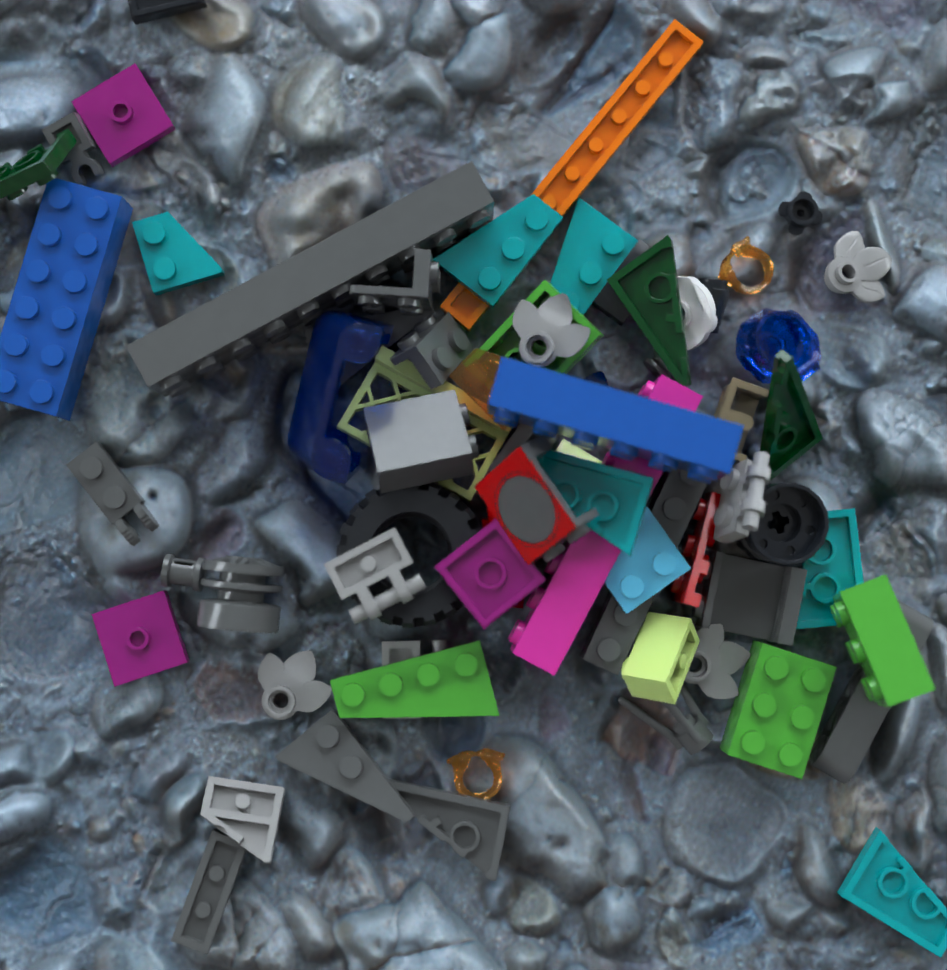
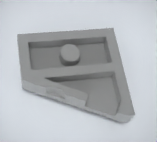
[200,776,286,865]

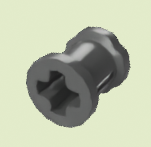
[161,554,207,592]

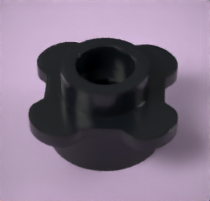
[778,191,823,235]

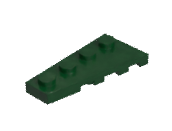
[0,129,77,201]

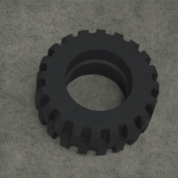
[336,483,481,628]

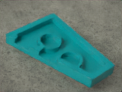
[433,194,563,309]

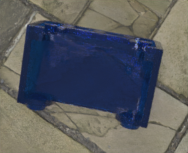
[287,310,394,484]

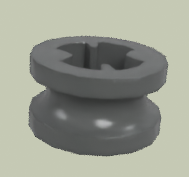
[643,350,672,379]

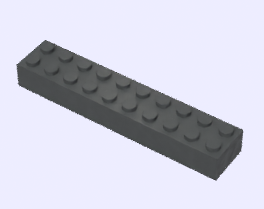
[126,161,494,398]

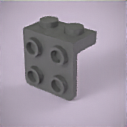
[349,249,441,316]

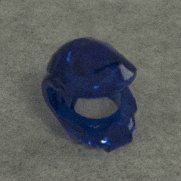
[735,308,822,384]

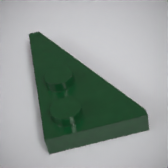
[607,235,692,387]
[760,349,823,481]

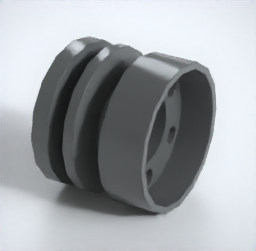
[196,556,285,633]

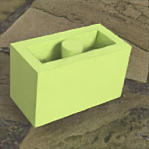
[621,612,700,704]

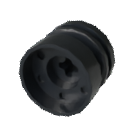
[735,482,829,565]

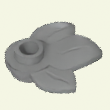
[824,231,892,303]
[513,293,591,367]
[684,624,750,699]
[258,650,332,720]

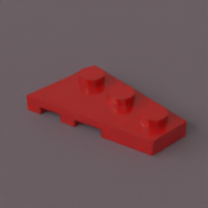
[669,492,721,608]

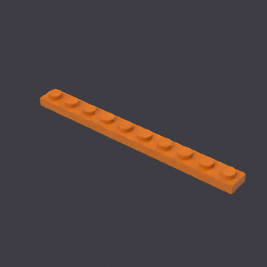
[440,19,704,332]

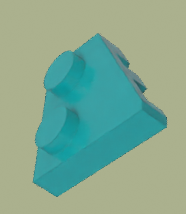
[132,211,225,296]

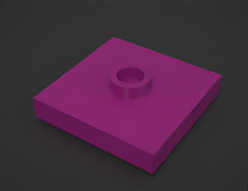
[71,63,176,167]
[435,519,546,630]
[91,590,190,687]

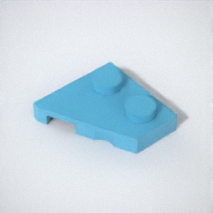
[604,506,691,614]

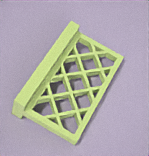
[337,345,512,502]

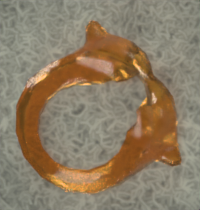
[718,236,774,295]
[446,748,505,800]

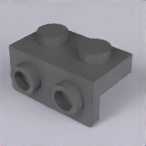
[390,312,473,390]

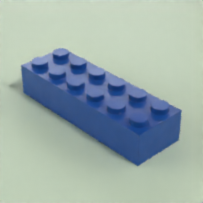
[0,178,133,421]
[488,356,744,484]

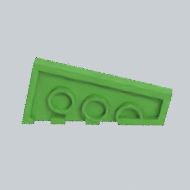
[330,640,500,718]

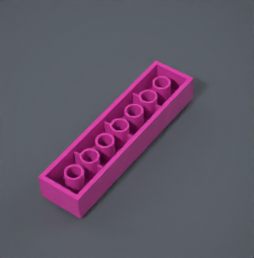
[508,374,703,676]

